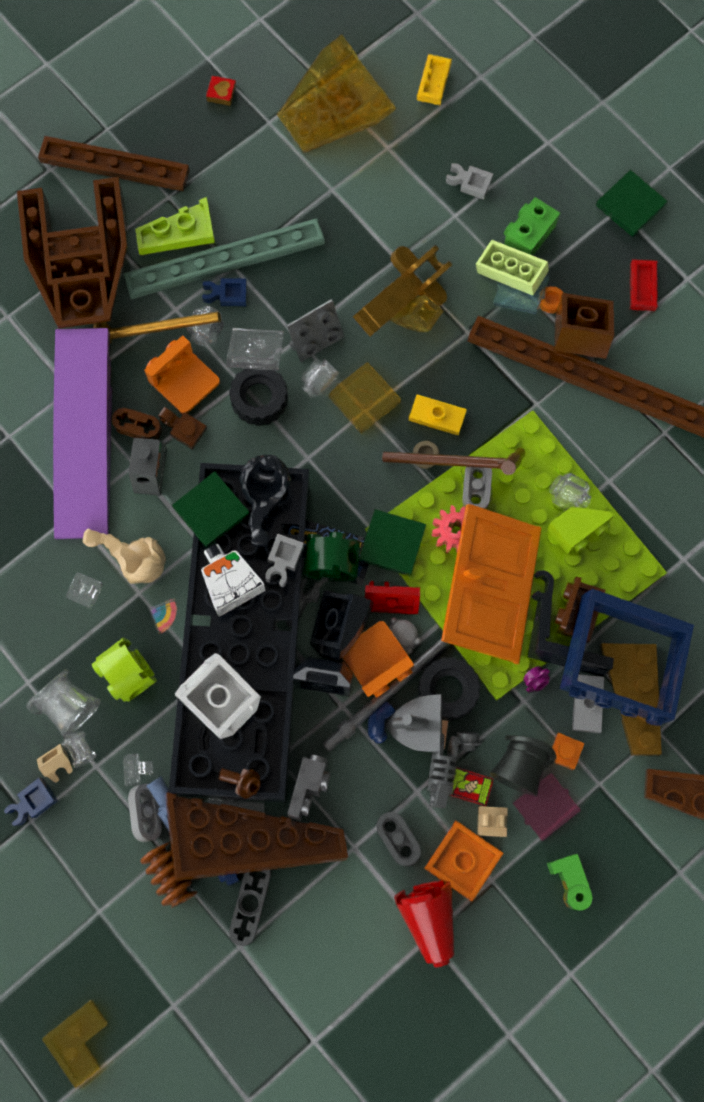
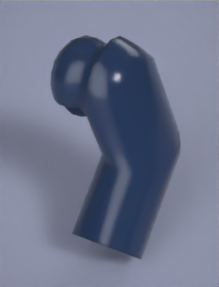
[368,701,396,744]

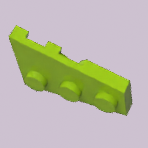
[135,197,215,255]

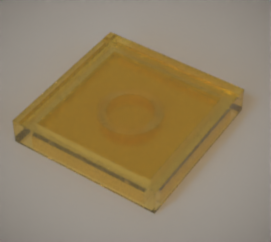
[328,362,401,433]

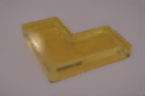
[42,1000,108,1089]

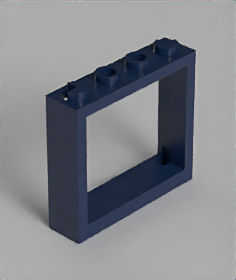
[560,589,694,726]

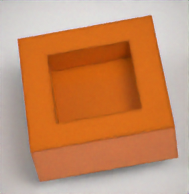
[552,733,585,770]

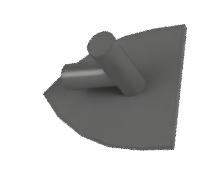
[385,694,442,752]

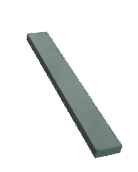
[123,218,325,299]

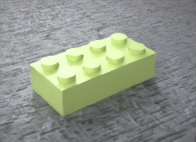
[476,240,549,295]

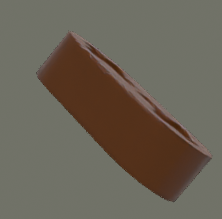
[112,408,162,440]

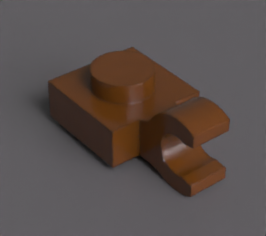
[158,407,207,450]

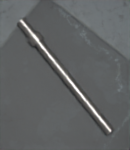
[322,638,451,752]

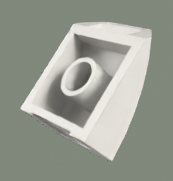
[175,653,261,739]

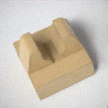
[37,744,73,782]
[477,806,507,837]

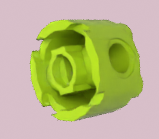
[92,637,157,702]

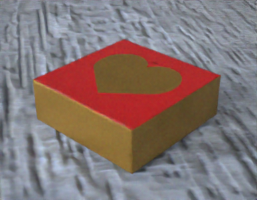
[206,76,236,106]

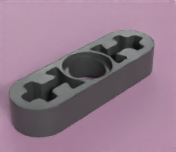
[229,870,271,946]

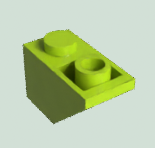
[547,507,614,555]

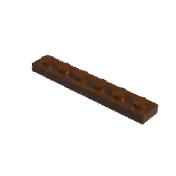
[38,136,190,192]

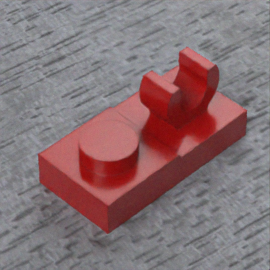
[365,581,420,614]

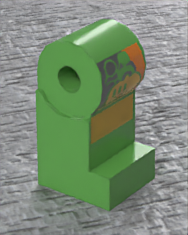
[547,854,593,911]

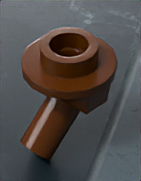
[218,768,260,799]

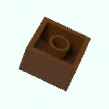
[554,293,614,359]

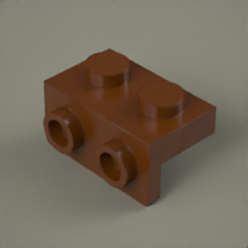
[555,576,606,643]

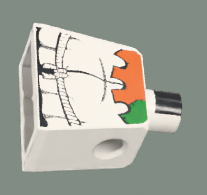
[201,544,265,617]

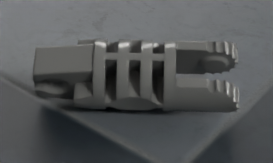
[427,734,460,808]

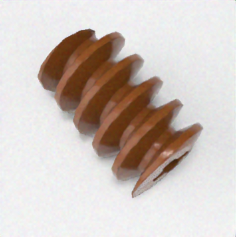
[140,842,198,908]

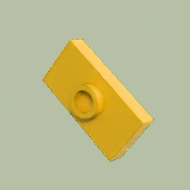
[417,54,452,105]
[409,394,467,436]

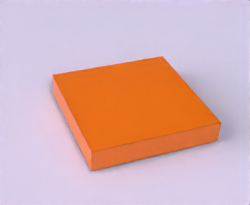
[424,821,504,902]

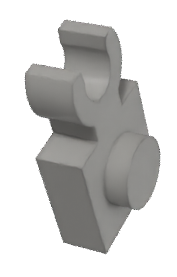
[446,163,493,200]
[265,534,304,587]

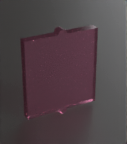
[513,773,581,841]

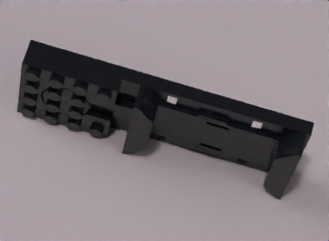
[169,463,310,803]

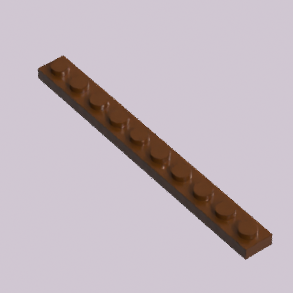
[467,316,704,438]

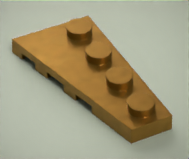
[600,643,662,756]

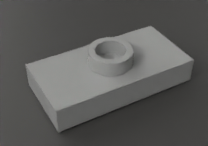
[572,675,604,733]

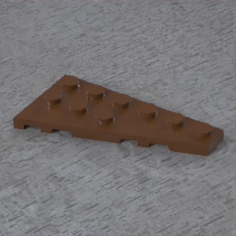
[165,792,348,881]

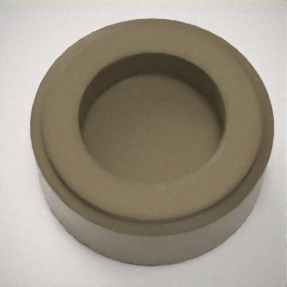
[413,441,439,469]

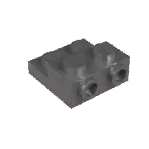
[288,755,331,822]

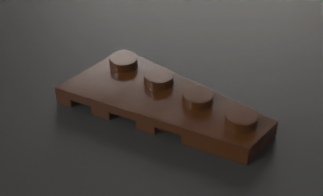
[644,769,704,820]

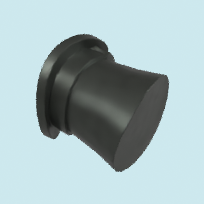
[490,735,557,796]

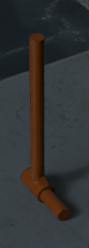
[382,448,526,475]

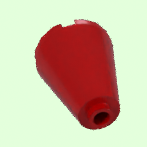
[394,880,454,967]

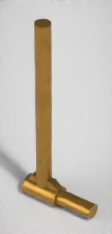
[93,311,221,345]

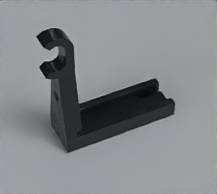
[528,570,614,676]

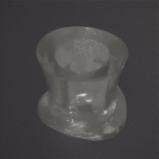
[27,668,101,739]

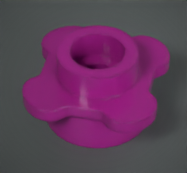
[523,666,550,693]

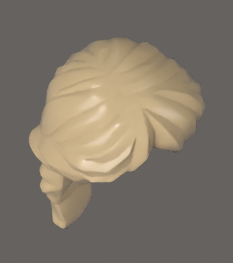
[83,528,166,584]

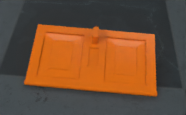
[441,504,542,664]

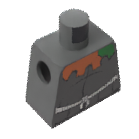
[129,438,167,496]

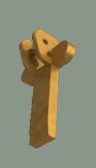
[353,245,453,337]

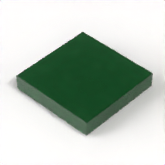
[595,170,668,237]
[171,472,250,548]
[359,509,426,577]

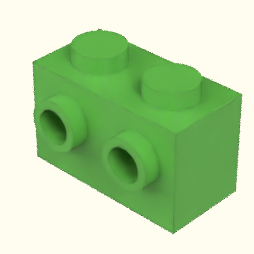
[504,197,560,256]

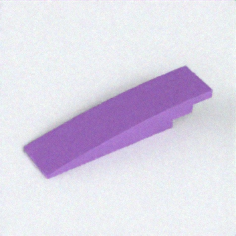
[53,328,112,539]

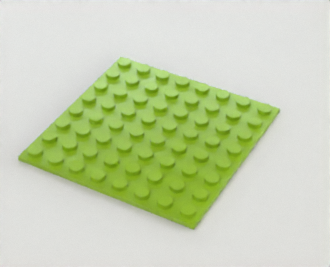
[365,410,667,701]

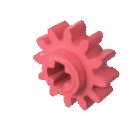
[432,505,465,553]

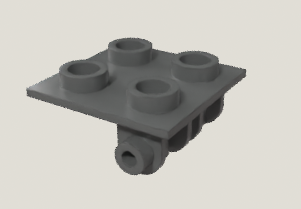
[287,299,344,362]

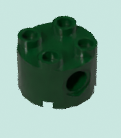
[304,532,360,582]

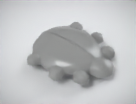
[389,618,421,655]

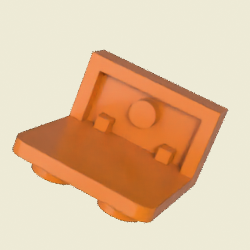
[144,336,220,414]
[343,621,414,698]

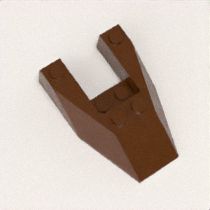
[17,177,128,329]

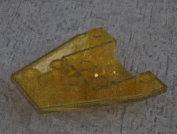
[277,34,396,153]

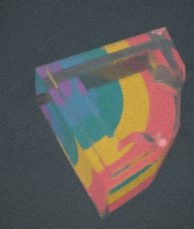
[149,598,177,634]

